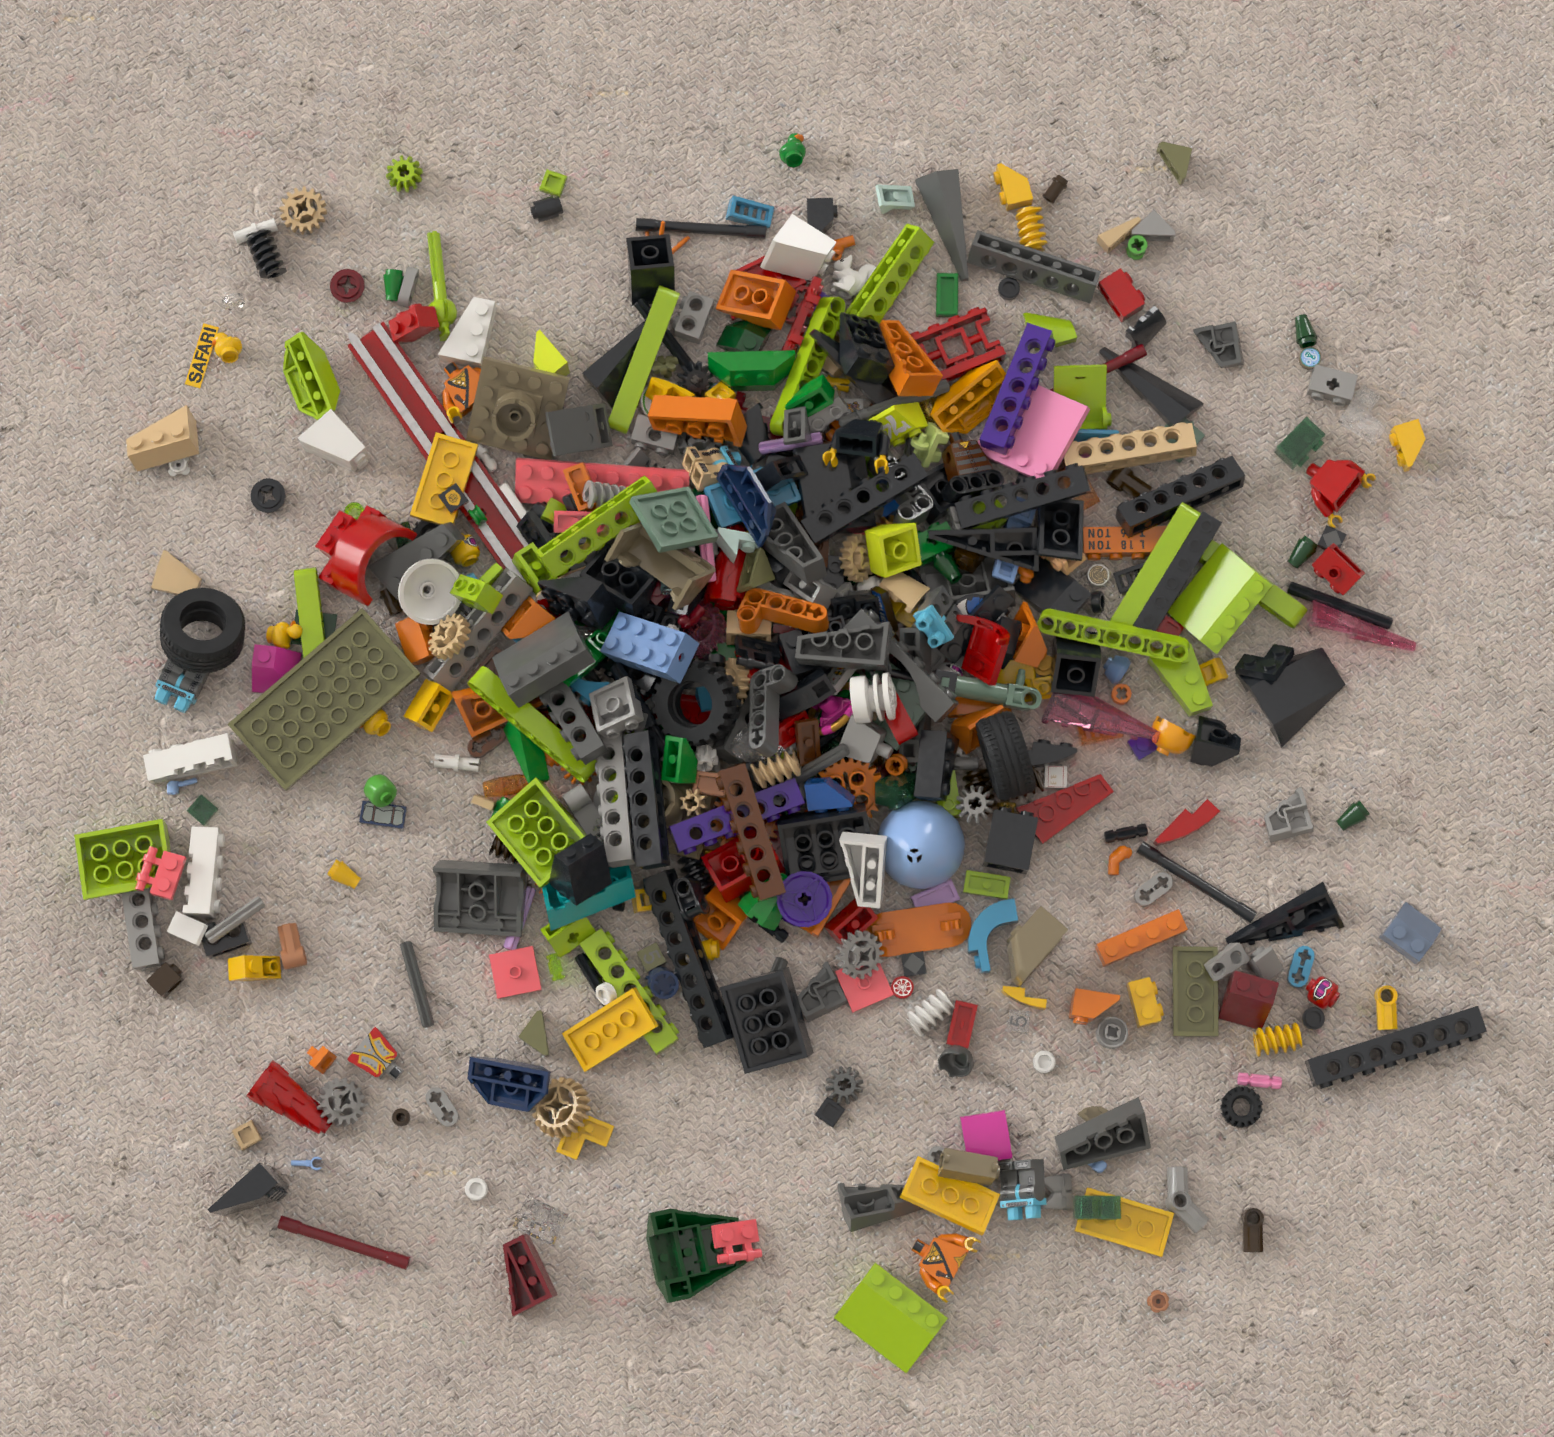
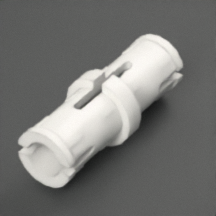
[233,218,278,245]
[434,753,480,772]

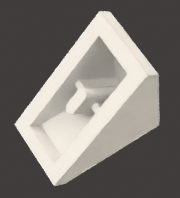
[167,911,208,946]

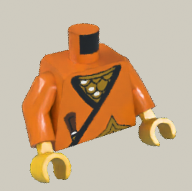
[442,362,481,423]
[911,1233,981,1303]

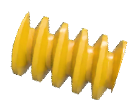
[1015,206,1048,252]
[1253,1022,1302,1057]

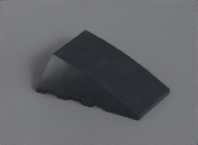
[1235,647,1345,748]

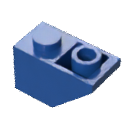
[804,777,855,813]

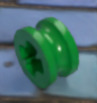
[468,504,488,527]

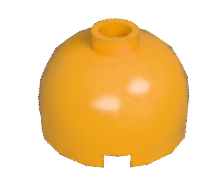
[1150,716,1196,756]

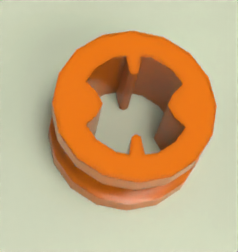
[1111,684,1132,705]
[885,753,908,776]

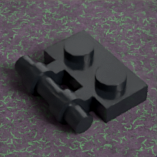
[734,634,781,670]

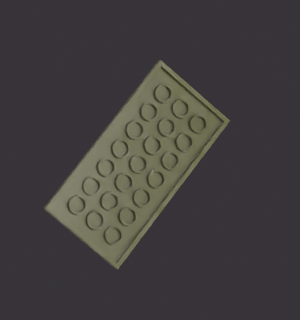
[227,608,421,791]

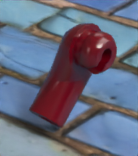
[677,604,706,630]

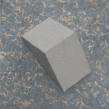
[1130,210,1175,242]

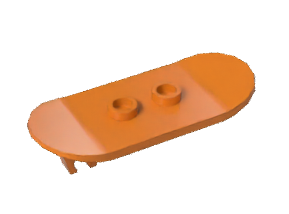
[865,903,971,957]

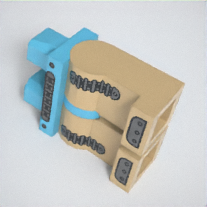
[682,446,741,491]

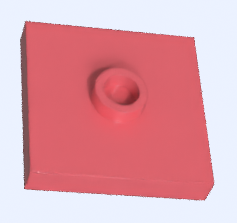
[489,946,542,999]
[835,963,894,1013]

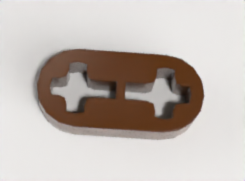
[467,725,506,758]

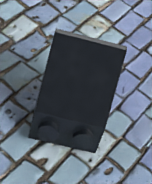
[920,463,956,525]
[1034,499,1084,561]
[1013,556,1092,626]

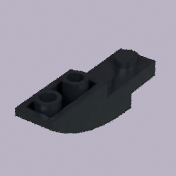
[1027,739,1077,768]

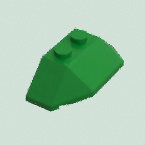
[708,350,795,392]

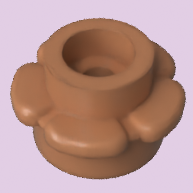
[1147,1290,1169,1313]

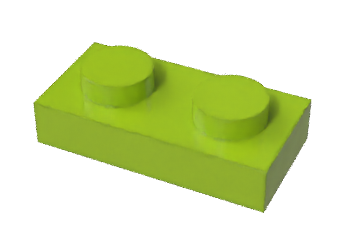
[963,870,1011,900]

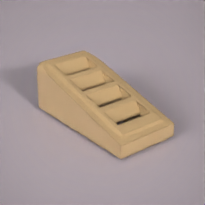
[1097,216,1141,253]

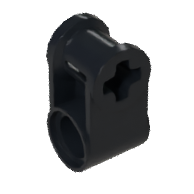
[673,877,710,922]

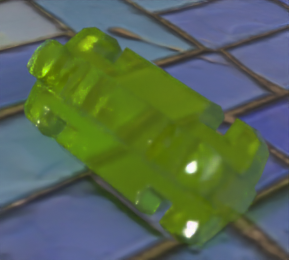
[546,953,564,981]

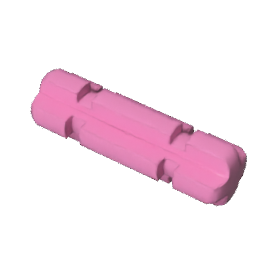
[1237,1073,1282,1089]

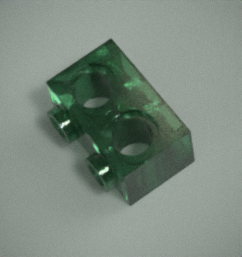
[1073,1196,1121,1220]

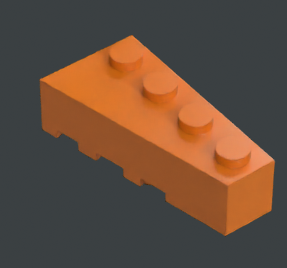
[879,320,943,397]
[648,395,747,447]
[451,688,544,737]

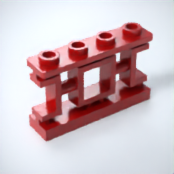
[910,307,1006,382]

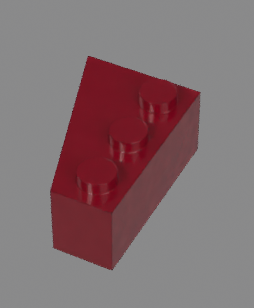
[503,1233,558,1317]

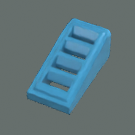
[726,195,774,228]

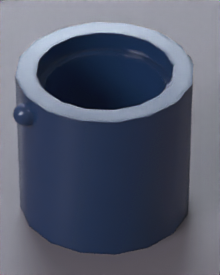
[645,966,679,999]

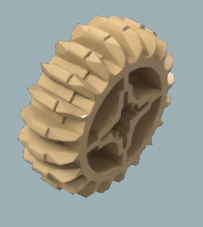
[532,1077,592,1138]

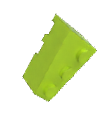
[1147,644,1213,717]

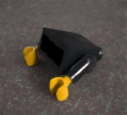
[823,419,890,474]

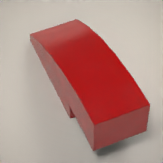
[1153,799,1220,846]

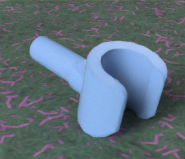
[167,777,197,795]
[291,1157,322,1171]
[1088,1160,1107,1173]

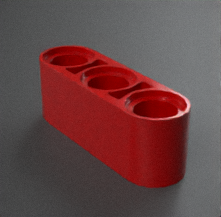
[884,692,919,745]

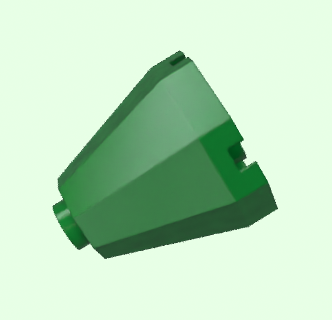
[738,873,787,931]

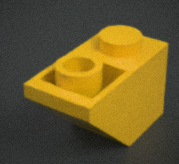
[993,163,1033,211]
[1389,419,1426,472]
[228,955,281,981]

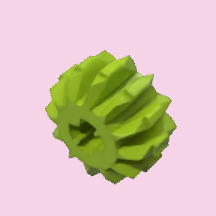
[386,155,423,193]

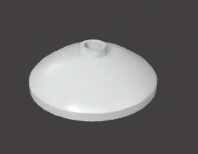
[398,559,461,625]

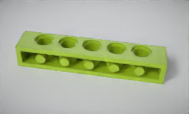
[837,224,935,333]
[535,475,657,578]
[579,929,679,1055]

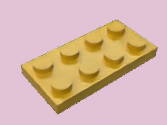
[410,432,479,525]
[562,987,659,1072]
[900,1156,1000,1236]
[1074,1187,1174,1257]

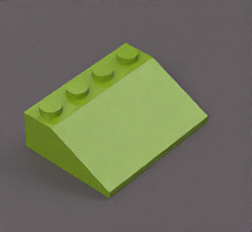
[1168,543,1274,654]
[486,778,587,888]
[74,819,171,900]
[834,1263,948,1373]

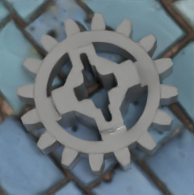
[835,930,884,979]
[316,1078,366,1127]

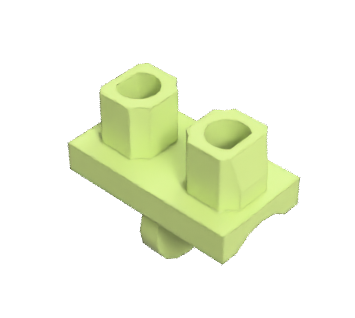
[910,422,949,468]

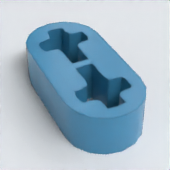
[1287,946,1315,988]

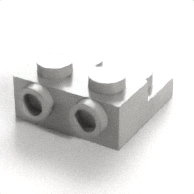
[808,385,849,433]
[589,676,644,739]

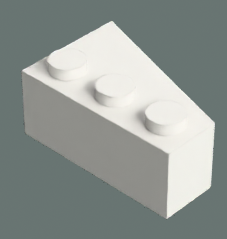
[438,297,497,368]
[839,832,887,908]

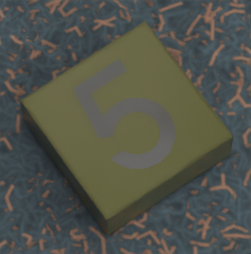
[636,942,667,973]

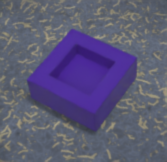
[1127,730,1157,761]

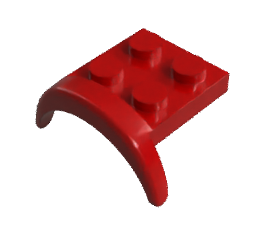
[956,614,1010,686]

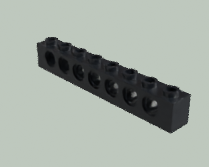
[643,868,734,1048]
[1305,1006,1487,1089]

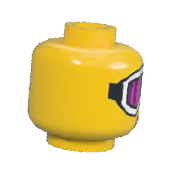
[450,533,480,567]

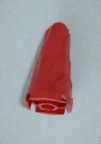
[703,523,747,611]
[246,1060,332,1134]

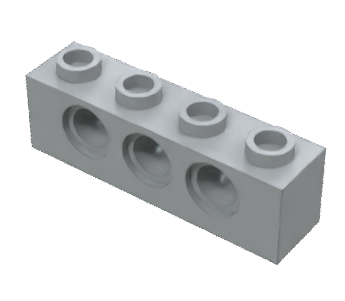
[121,888,165,970]

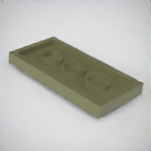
[1172,946,1219,1037]

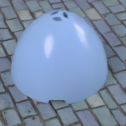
[877,801,965,889]

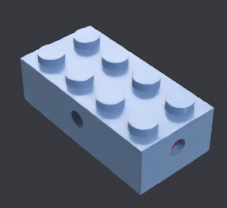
[600,612,699,683]

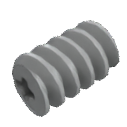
[583,480,626,514]

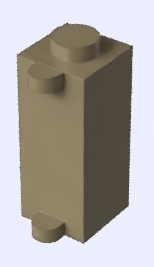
[938,1148,1000,1186]

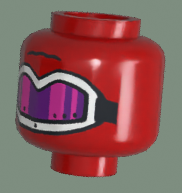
[1305,976,1341,1009]

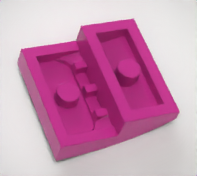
[960,1110,1012,1160]

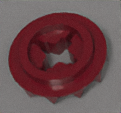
[330,269,365,304]

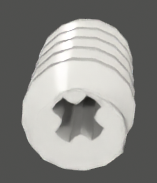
[906,989,955,1037]

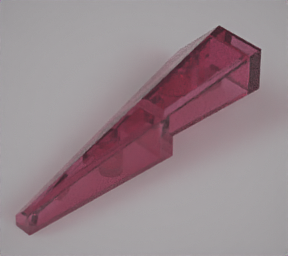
[1307,600,1416,651]
[1041,693,1161,743]

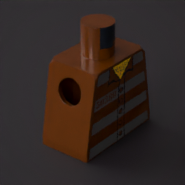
[942,432,993,482]

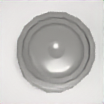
[1096,1017,1128,1049]

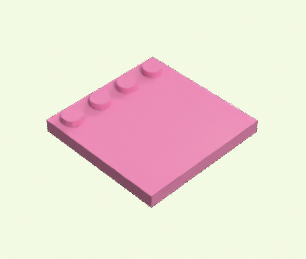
[978,385,1090,485]

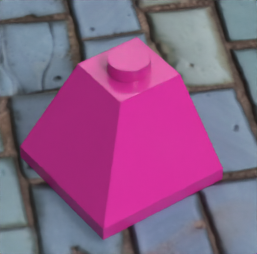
[252,644,302,693]

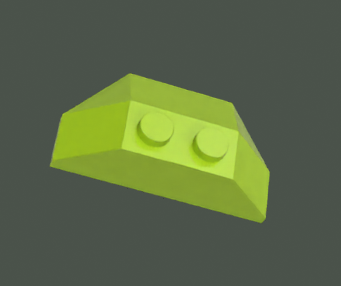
[283,332,340,420]

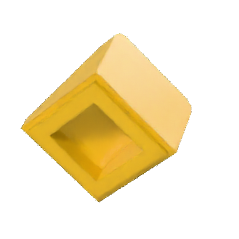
[1199,658,1228,686]

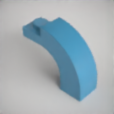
[967,898,1018,974]

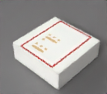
[1044,765,1067,789]

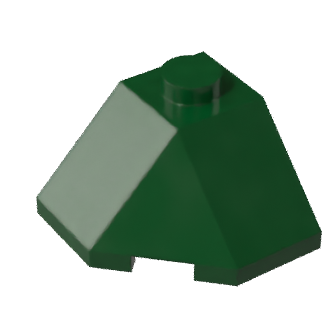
[716,320,773,352]

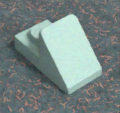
[875,184,915,214]
[716,527,758,563]

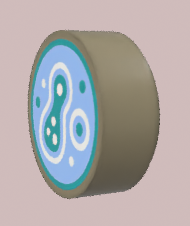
[1298,347,1321,370]

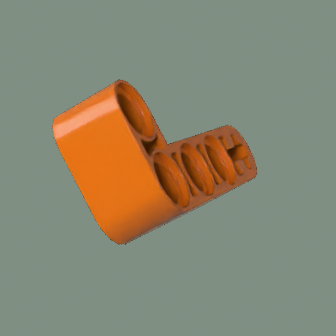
[737,588,829,634]

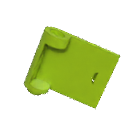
[1053,364,1112,430]

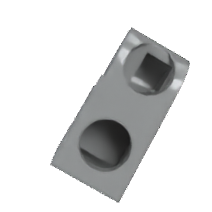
[1204,942,1250,981]

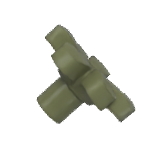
[652,355,679,378]

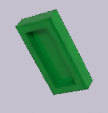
[936,273,958,317]

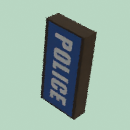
[870,586,899,632]

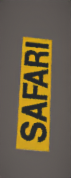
[185,323,219,388]

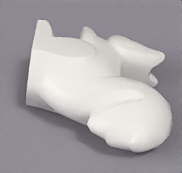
[831,255,876,300]

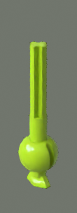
[427,231,457,341]

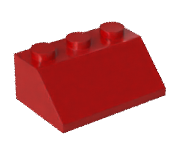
[701,829,785,903]

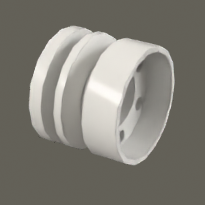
[850,672,897,724]

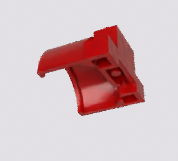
[315,505,417,606]

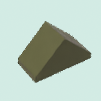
[1157,142,1192,185]
[737,548,775,593]
[518,1010,550,1057]

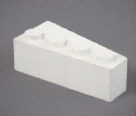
[143,733,239,784]
[182,827,225,919]

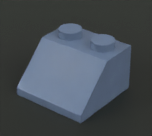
[1379,902,1442,964]

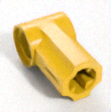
[1374,986,1398,1030]

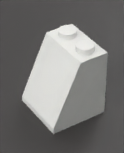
[760,214,836,281]
[298,409,370,472]

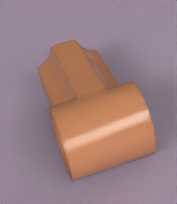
[277,923,307,970]

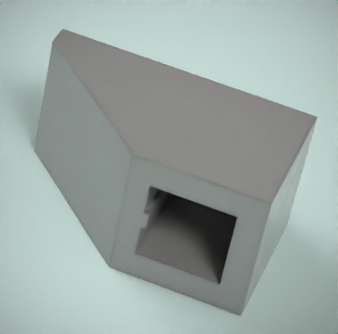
[1247,946,1284,980]

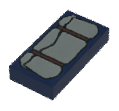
[359,801,407,829]

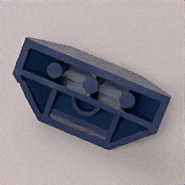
[716,464,776,548]
[467,1056,551,1112]

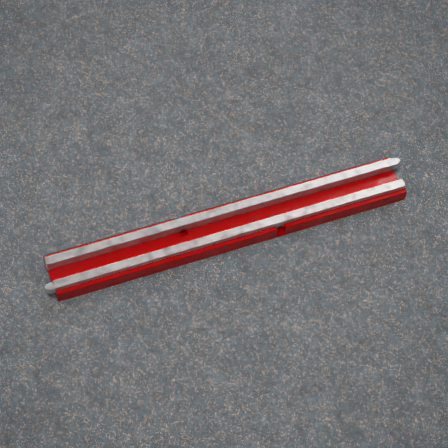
[347,321,561,619]

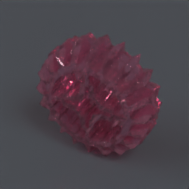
[677,600,727,659]

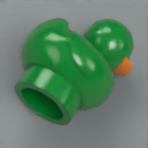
[779,133,806,168]

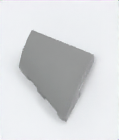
[1264,787,1313,843]

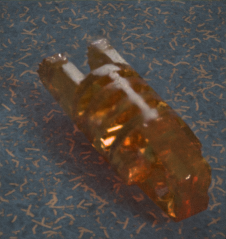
[483,773,528,797]

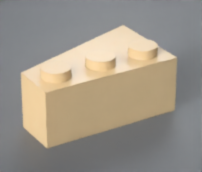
[126,405,199,472]

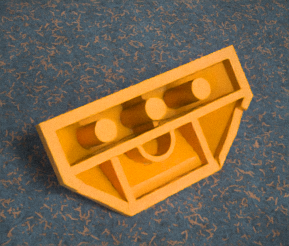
[930,360,1006,434]

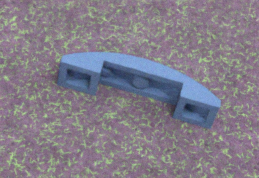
[992,496,1036,584]

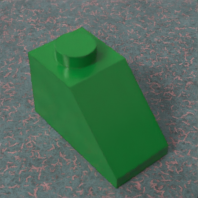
[785,374,835,417]
[661,735,698,783]

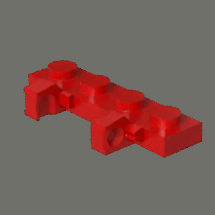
[781,276,824,353]

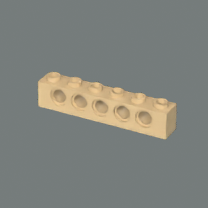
[1063,422,1197,478]

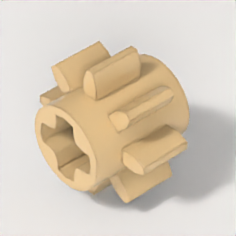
[679,789,708,816]

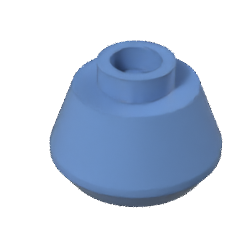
[1103,655,1131,684]

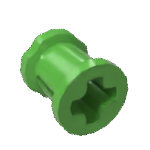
[1126,235,1147,260]

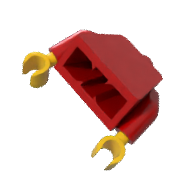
[1306,459,1376,529]

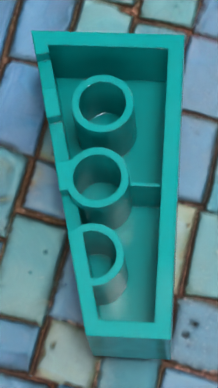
[542,865,636,931]

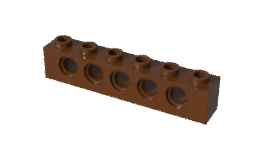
[715,763,786,902]

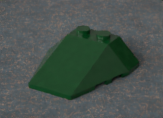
[646,1209,748,1303]

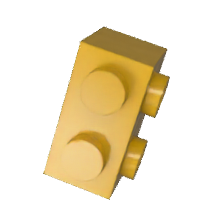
[403,679,453,732]
[1126,977,1164,1028]

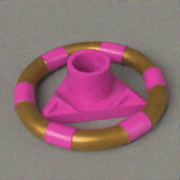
[807,682,853,736]

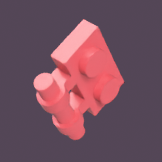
[135,846,187,900]
[711,1219,762,1265]

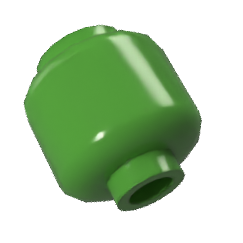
[364,774,397,807]

